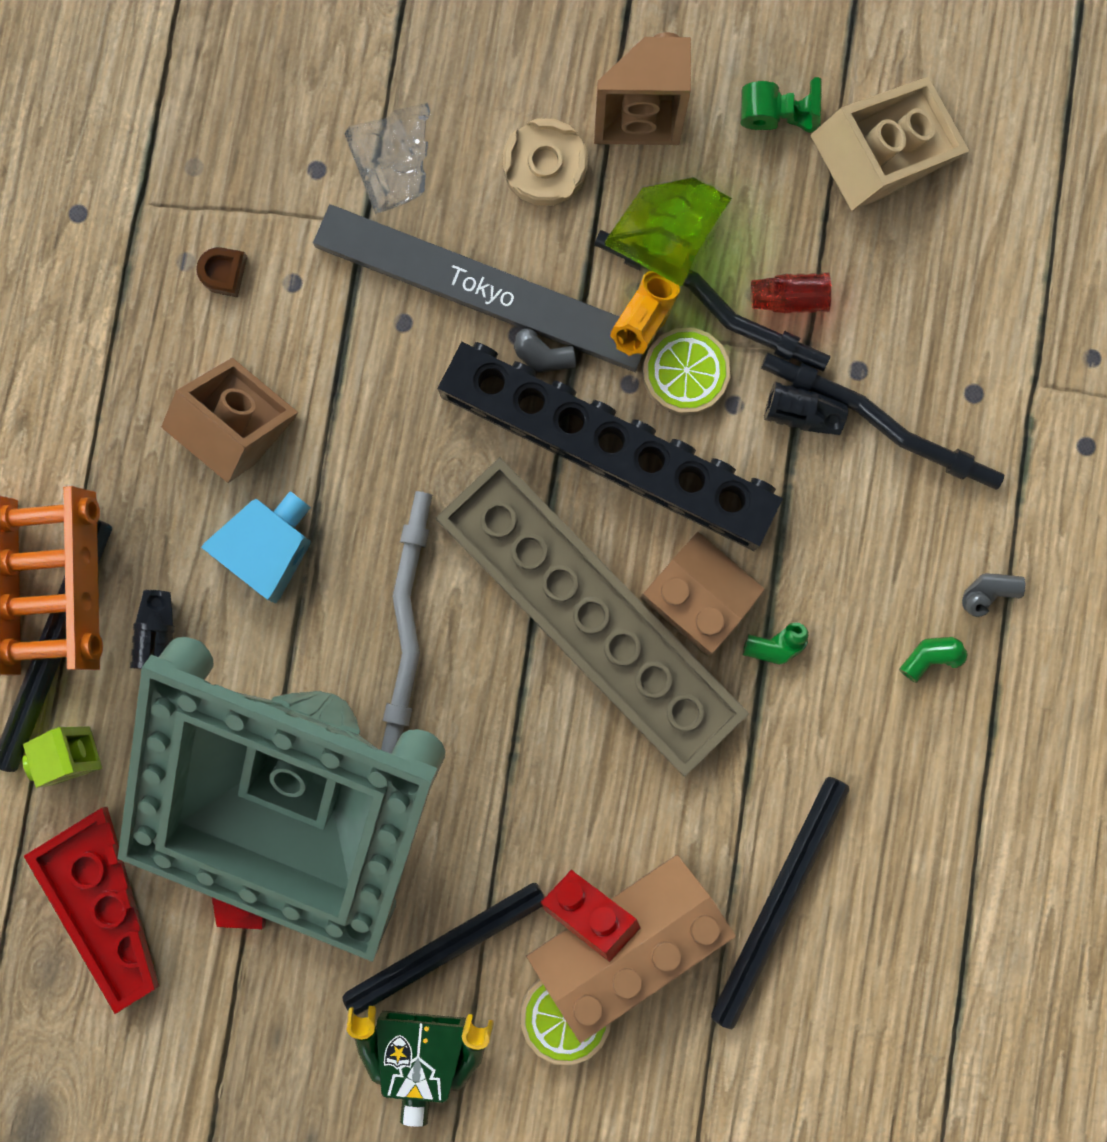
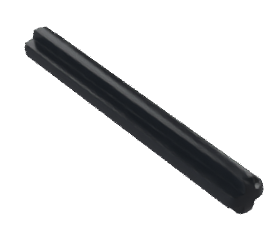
[342,883,545,1016]

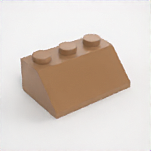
[594,32,691,145]

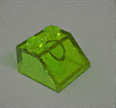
[604,177,732,287]

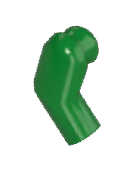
[742,622,809,665]
[899,637,968,683]

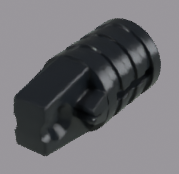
[764,382,848,435]
[130,590,175,669]

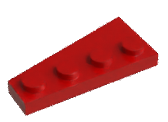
[23,806,159,1014]

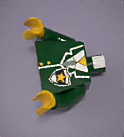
[346,1006,494,1127]

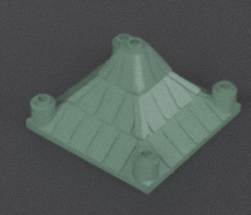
[118,637,445,962]

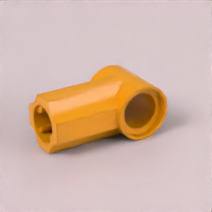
[610,270,680,356]

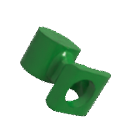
[740,77,822,133]

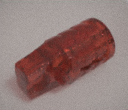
[750,272,831,314]

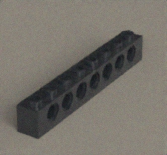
[437,341,783,551]

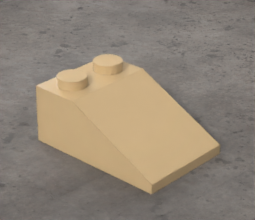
[810,77,969,211]

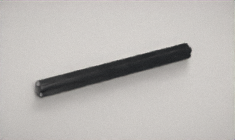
[0,520,112,772]
[711,777,849,1030]

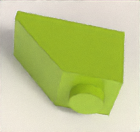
[22,726,103,788]

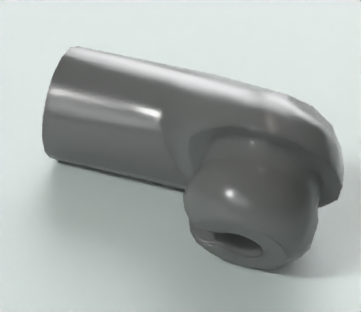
[514,328,576,373]
[962,573,1026,617]

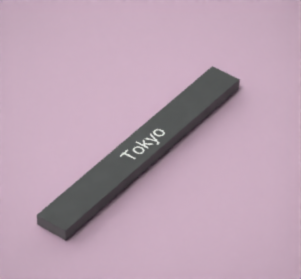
[313,204,643,373]

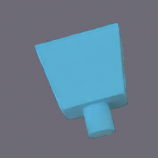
[201,491,311,603]

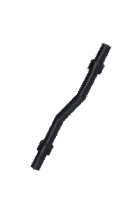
[594,230,831,372]
[760,353,1005,490]

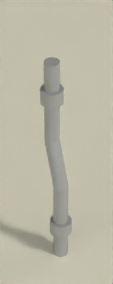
[381,491,433,754]

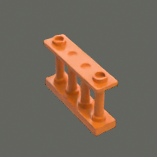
[0,486,103,676]

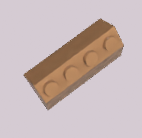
[526,855,736,1044]

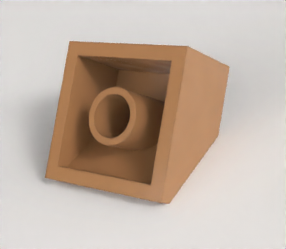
[161,358,298,483]
[640,532,765,656]

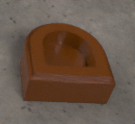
[197,247,247,298]

